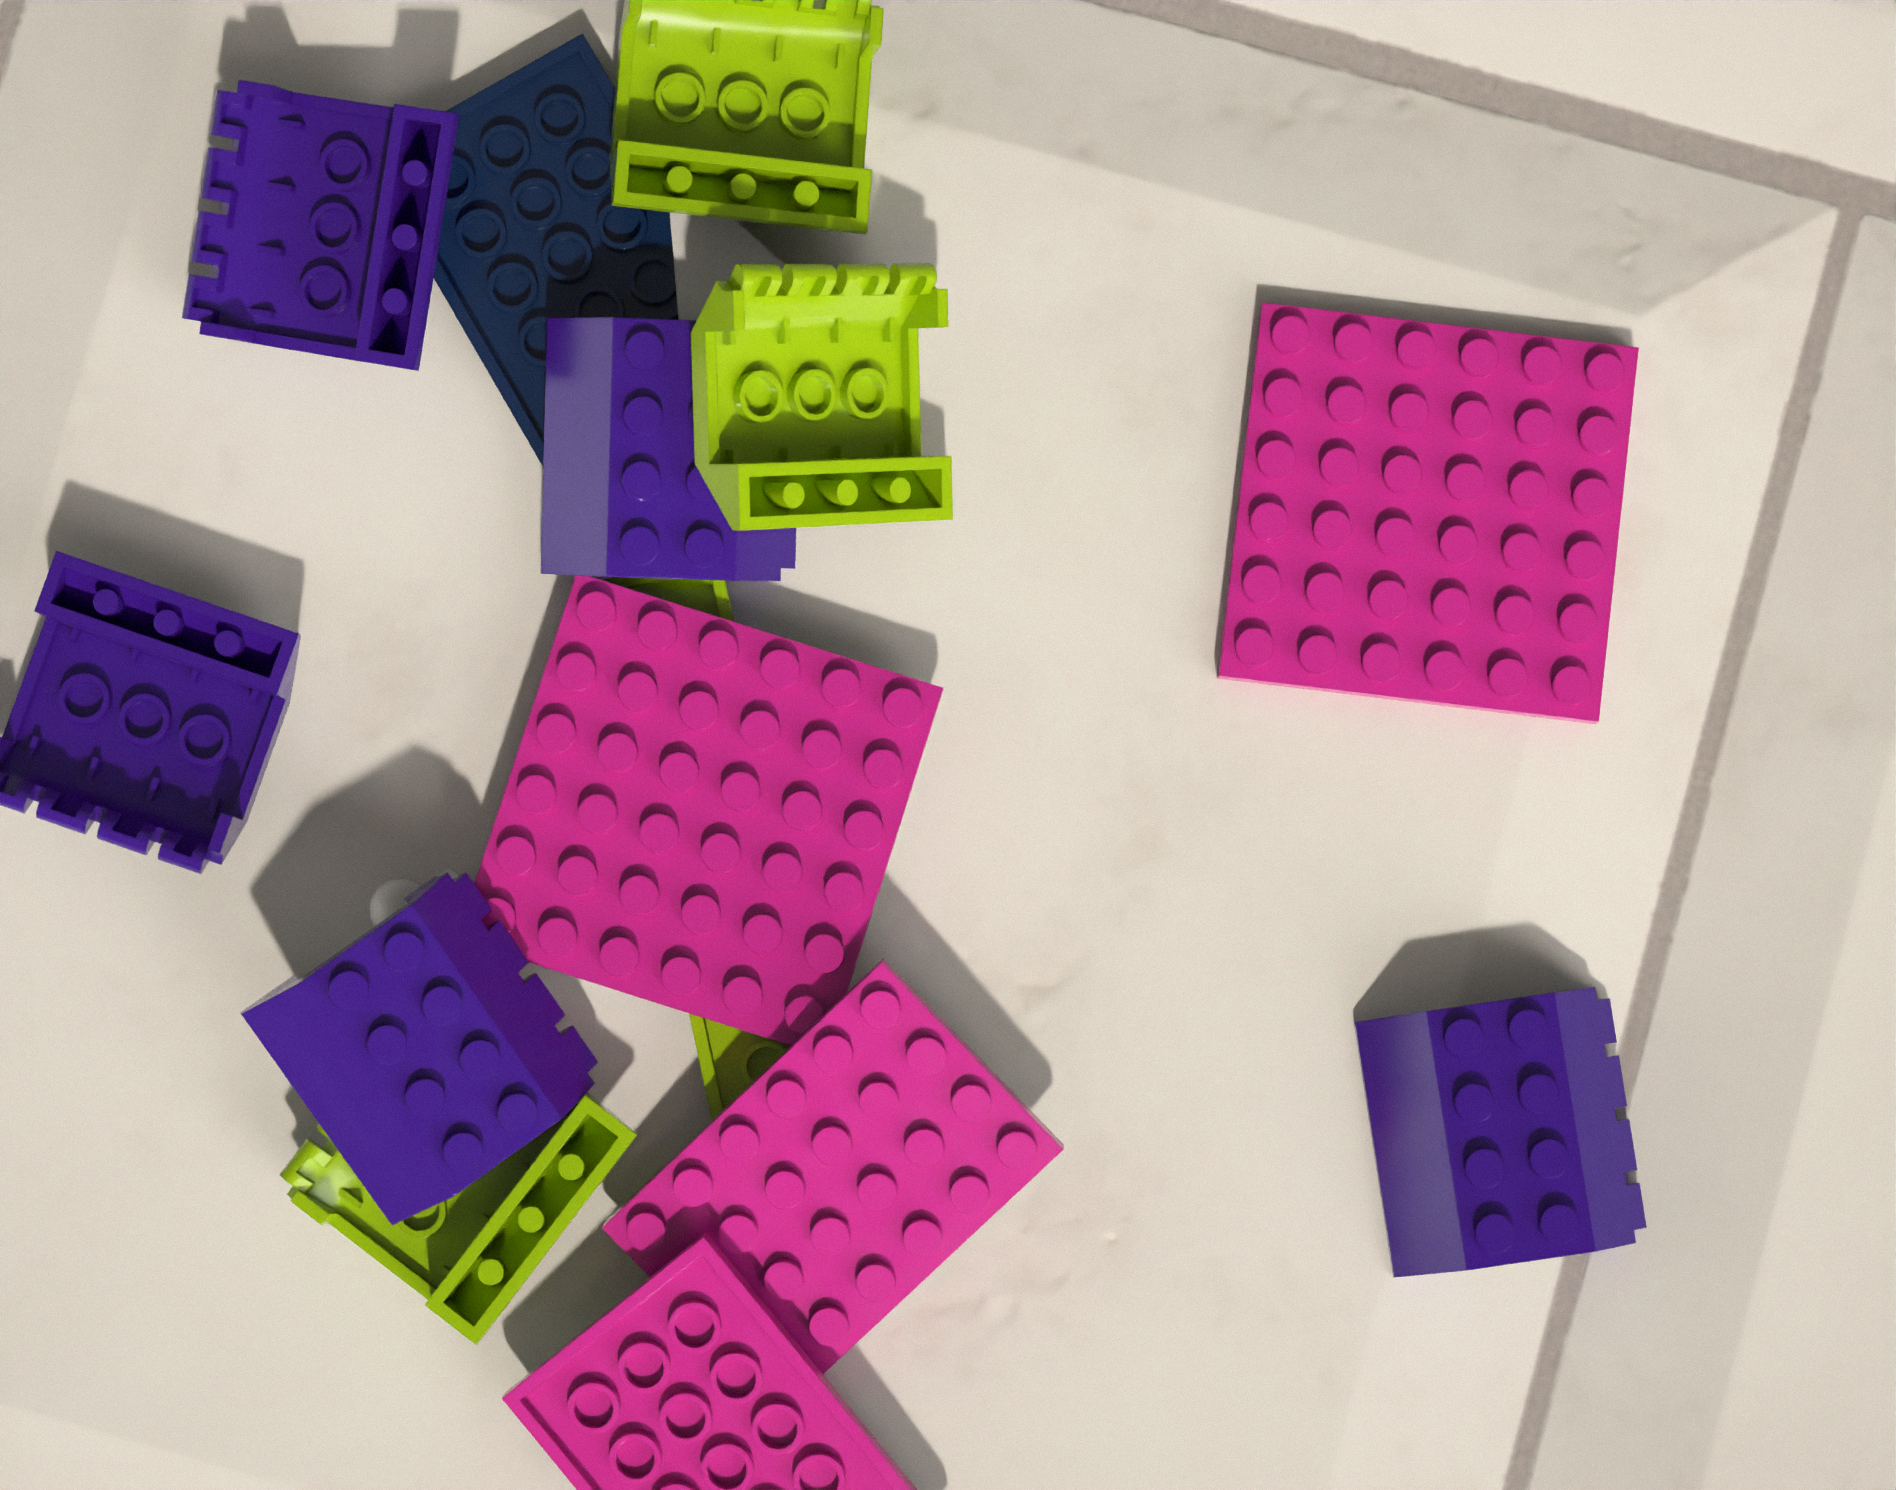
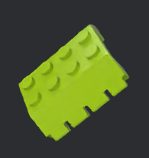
[610,0,884,235]
[691,263,953,531]
[279,1092,638,1345]

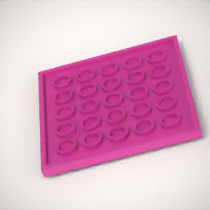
[1217,302,1639,724]
[474,575,943,1046]

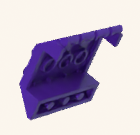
[182,80,459,371]
[541,317,796,581]
[0,551,301,874]
[240,872,598,1225]
[1354,987,1647,1278]

